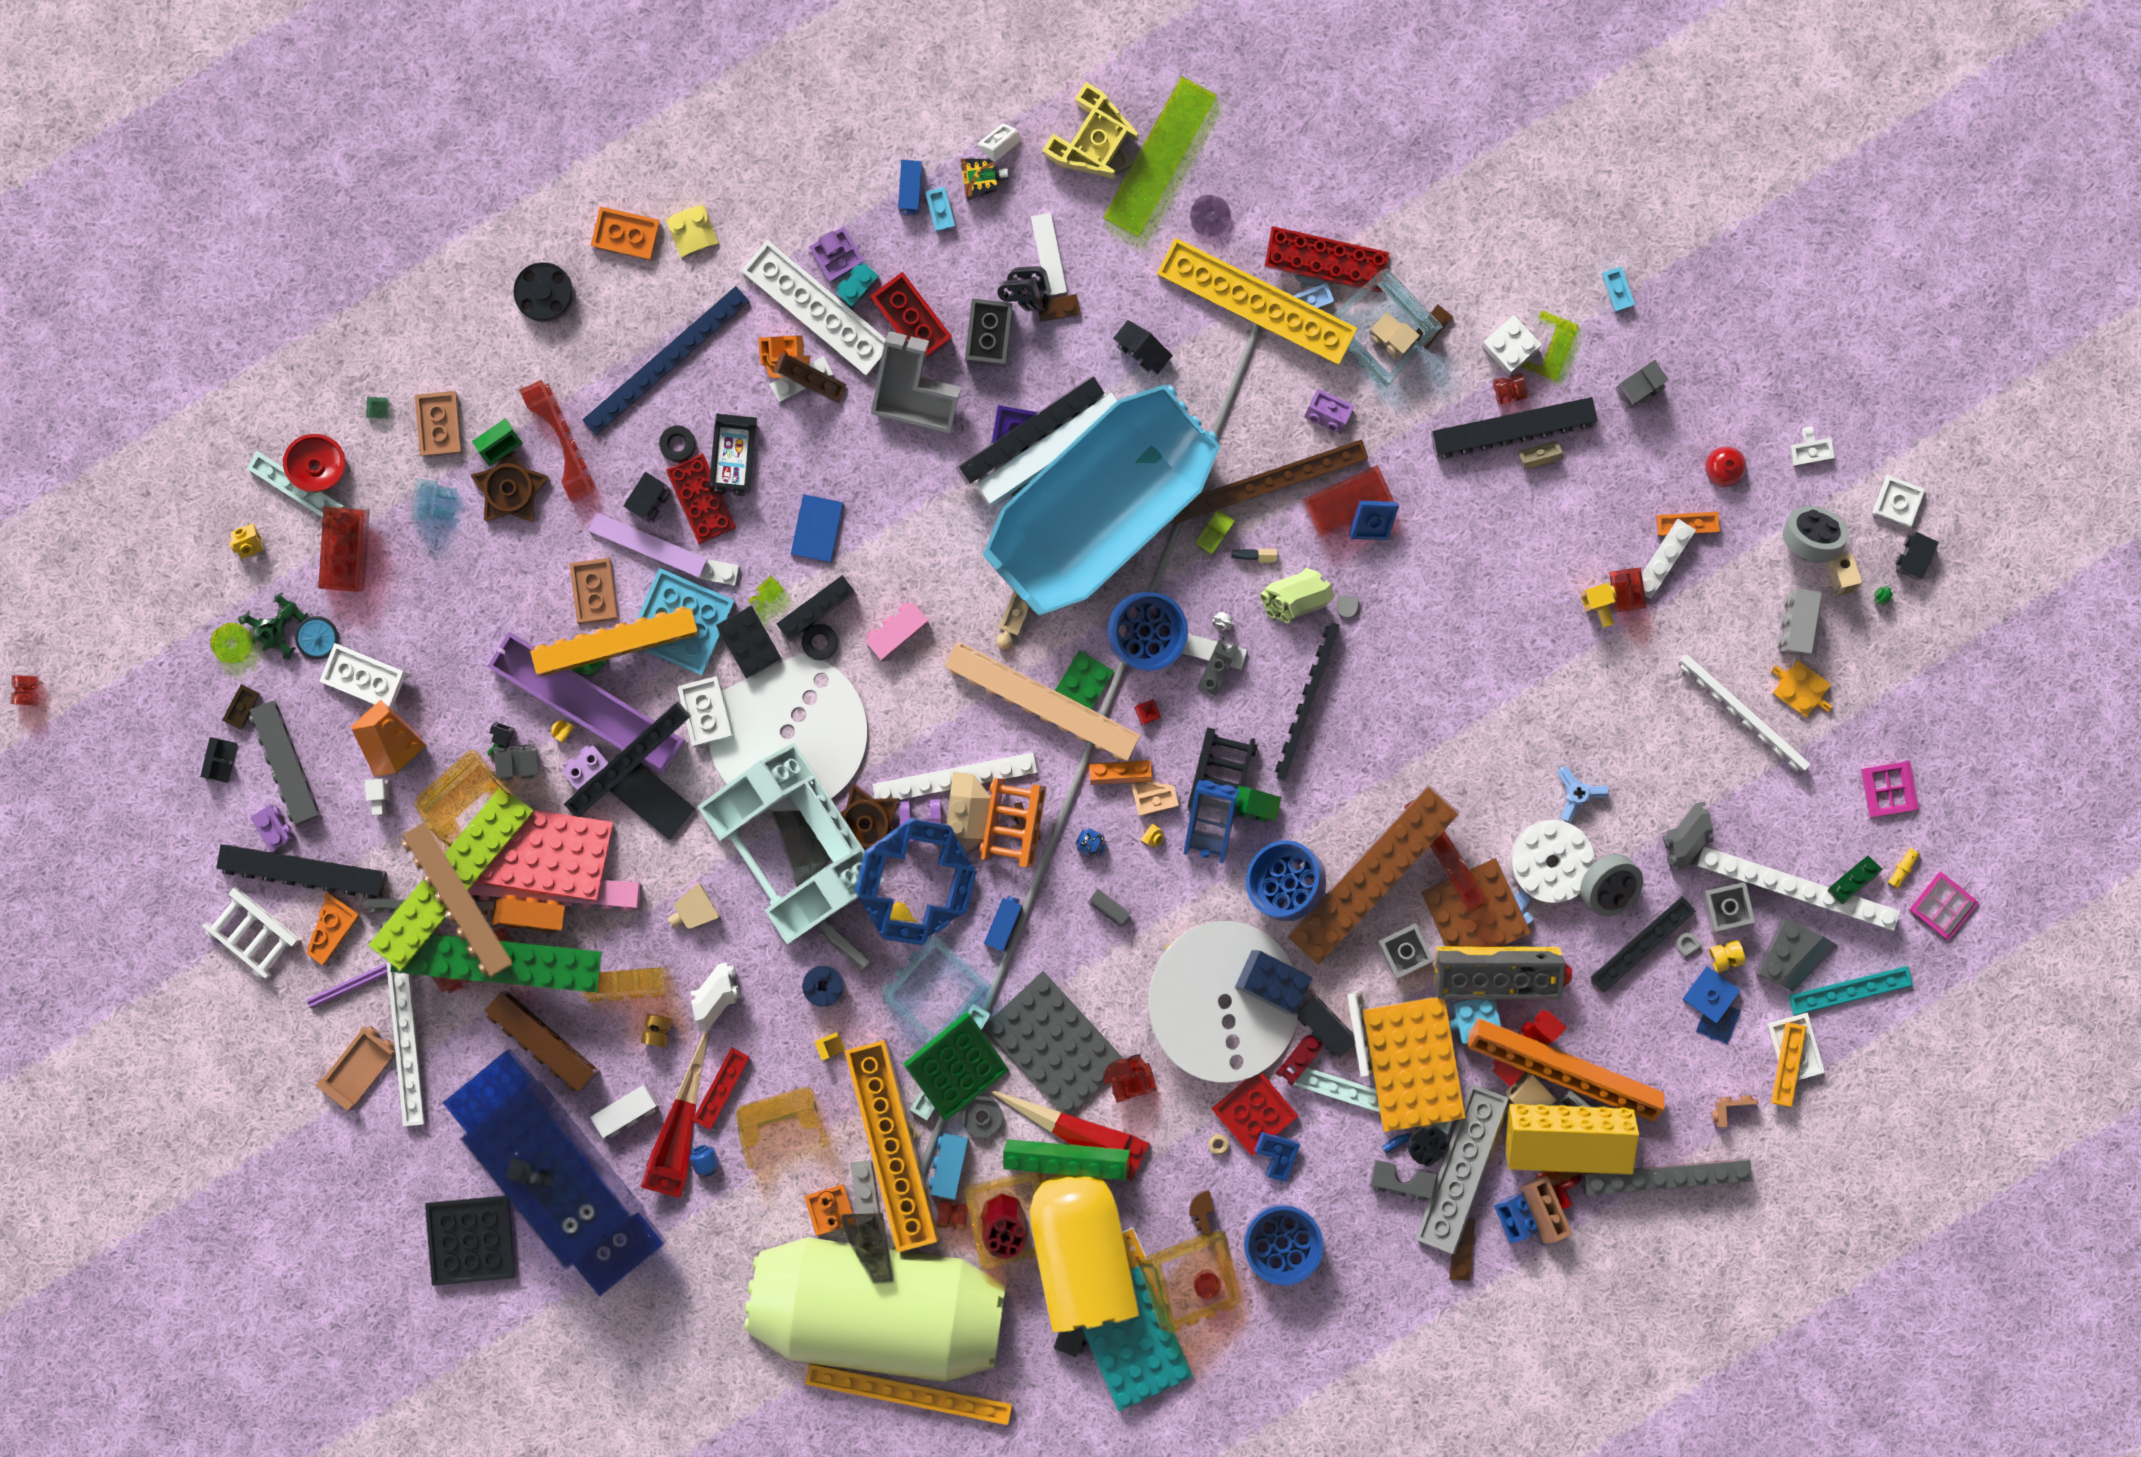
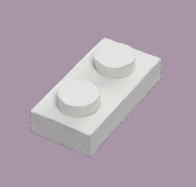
[695,560,739,586]

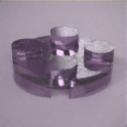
[1190,195,1230,236]

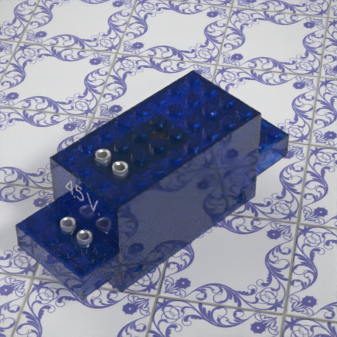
[442,1049,667,1297]

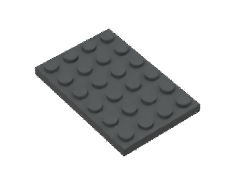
[983,971,1127,1115]

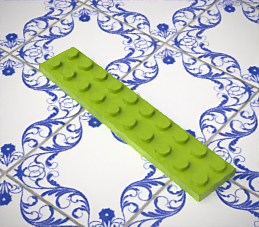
[368,786,534,971]

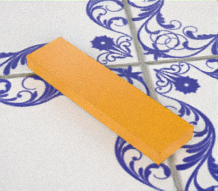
[1770,1022,1807,1107]

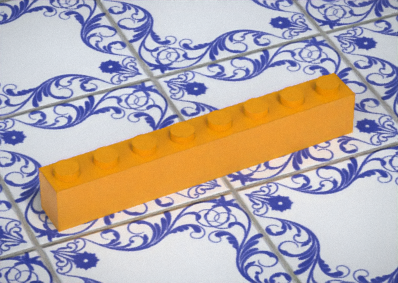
[530,607,698,678]

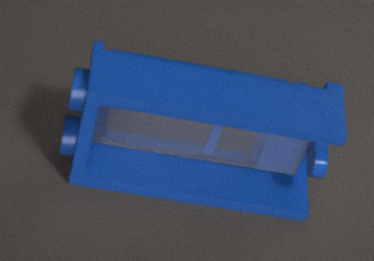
[1183,780,1239,863]

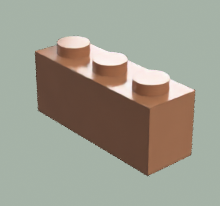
[1519,1176,1573,1244]

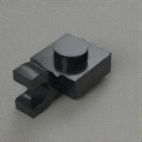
[505,1157,546,1185]

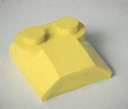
[666,205,719,258]

